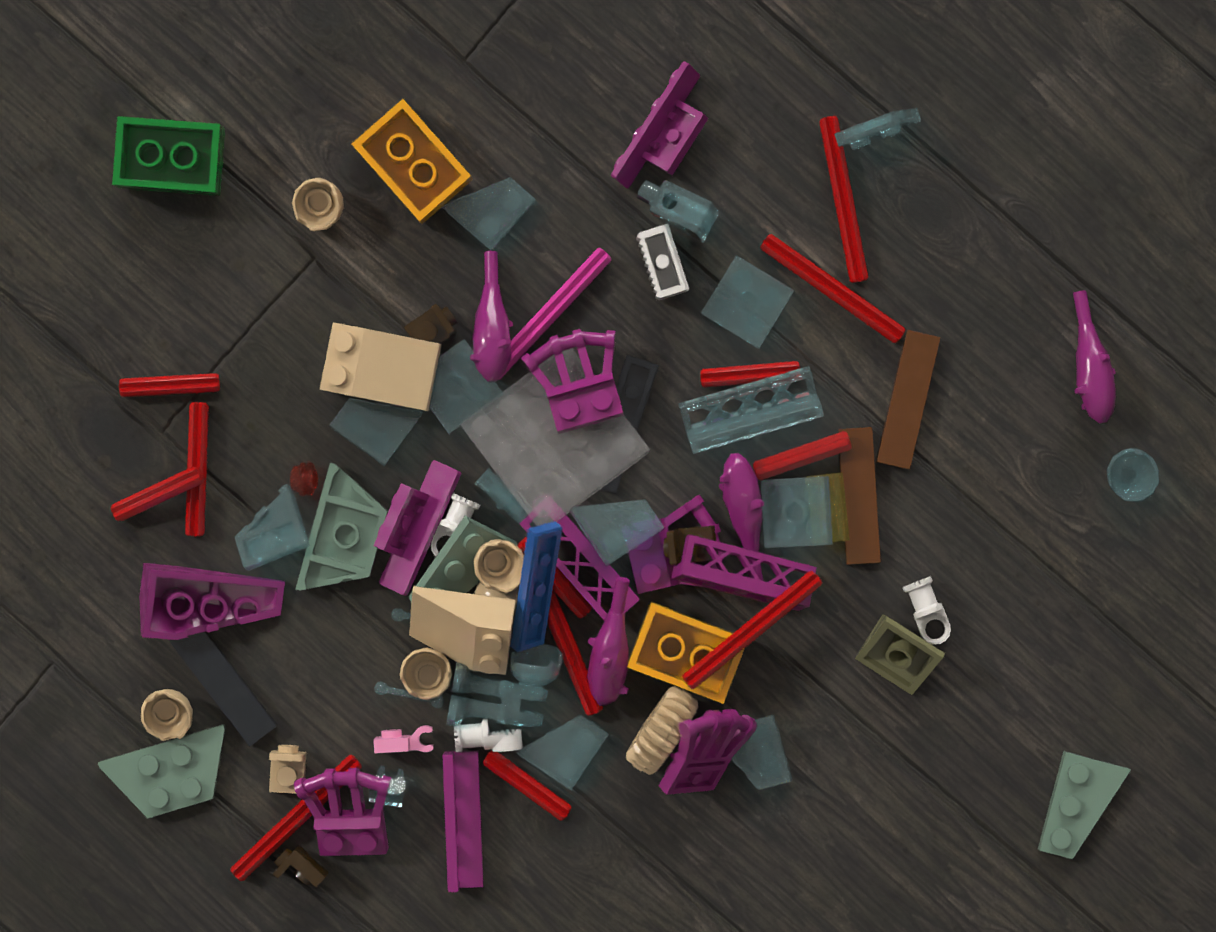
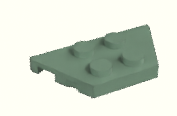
[296,463,388,591]
[98,724,226,819]

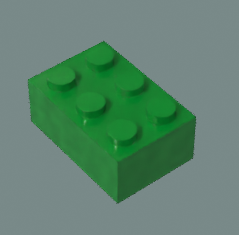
[112,116,225,196]

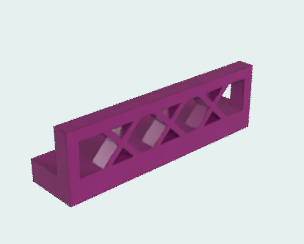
[519,497,640,621]
[671,534,817,611]
[442,750,484,892]

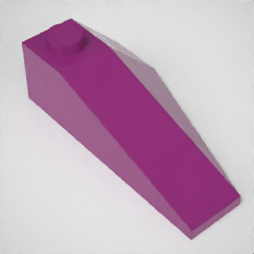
[139,563,285,640]

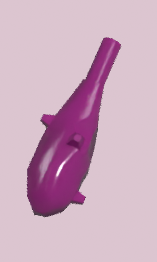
[470,251,513,383]
[1073,290,1116,424]
[719,453,764,581]
[587,577,630,706]

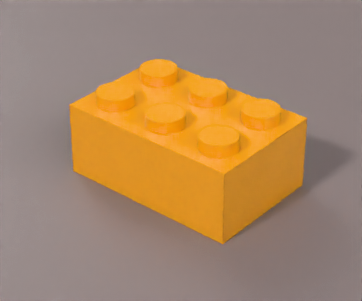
[352,99,473,224]
[627,601,745,704]

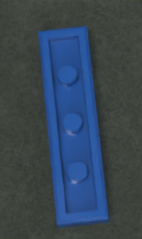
[510,521,562,652]

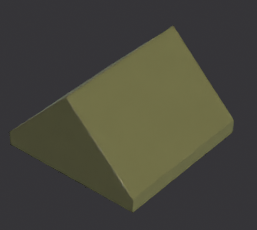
[855,614,945,695]

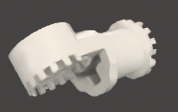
[431,493,480,556]
[903,576,951,645]
[454,719,523,752]

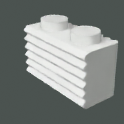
[636,224,689,300]

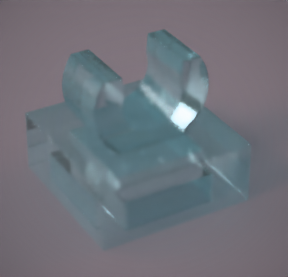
[369,766,406,808]

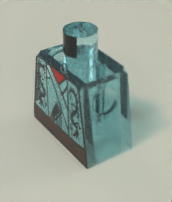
[637,180,719,243]

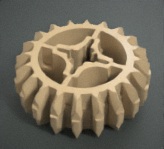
[626,686,698,775]

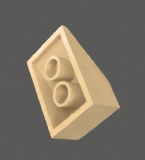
[320,322,442,411]
[409,586,515,675]

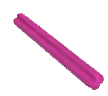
[498,248,611,380]

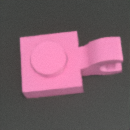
[374,725,434,753]

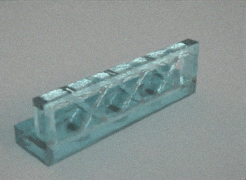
[678,366,824,454]

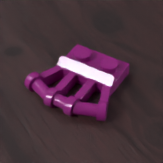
[521,329,624,434]
[622,494,723,594]
[659,709,757,795]
[294,768,392,856]

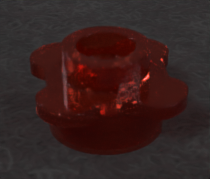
[290,462,318,496]

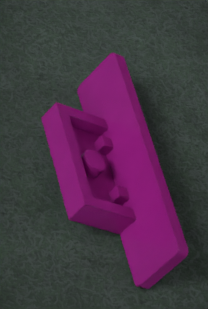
[611,61,709,189]
[373,460,461,596]

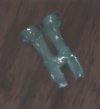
[446,662,548,727]

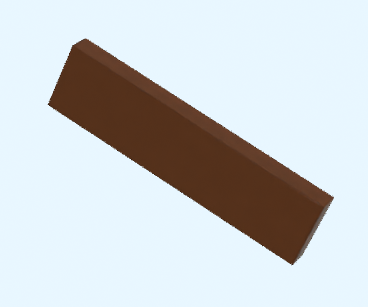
[876,330,941,469]
[837,427,881,565]

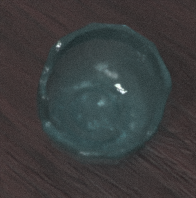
[1106,448,1159,502]
[509,644,563,687]

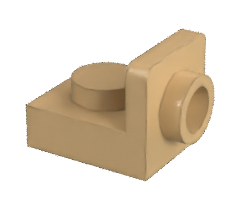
[269,745,307,793]

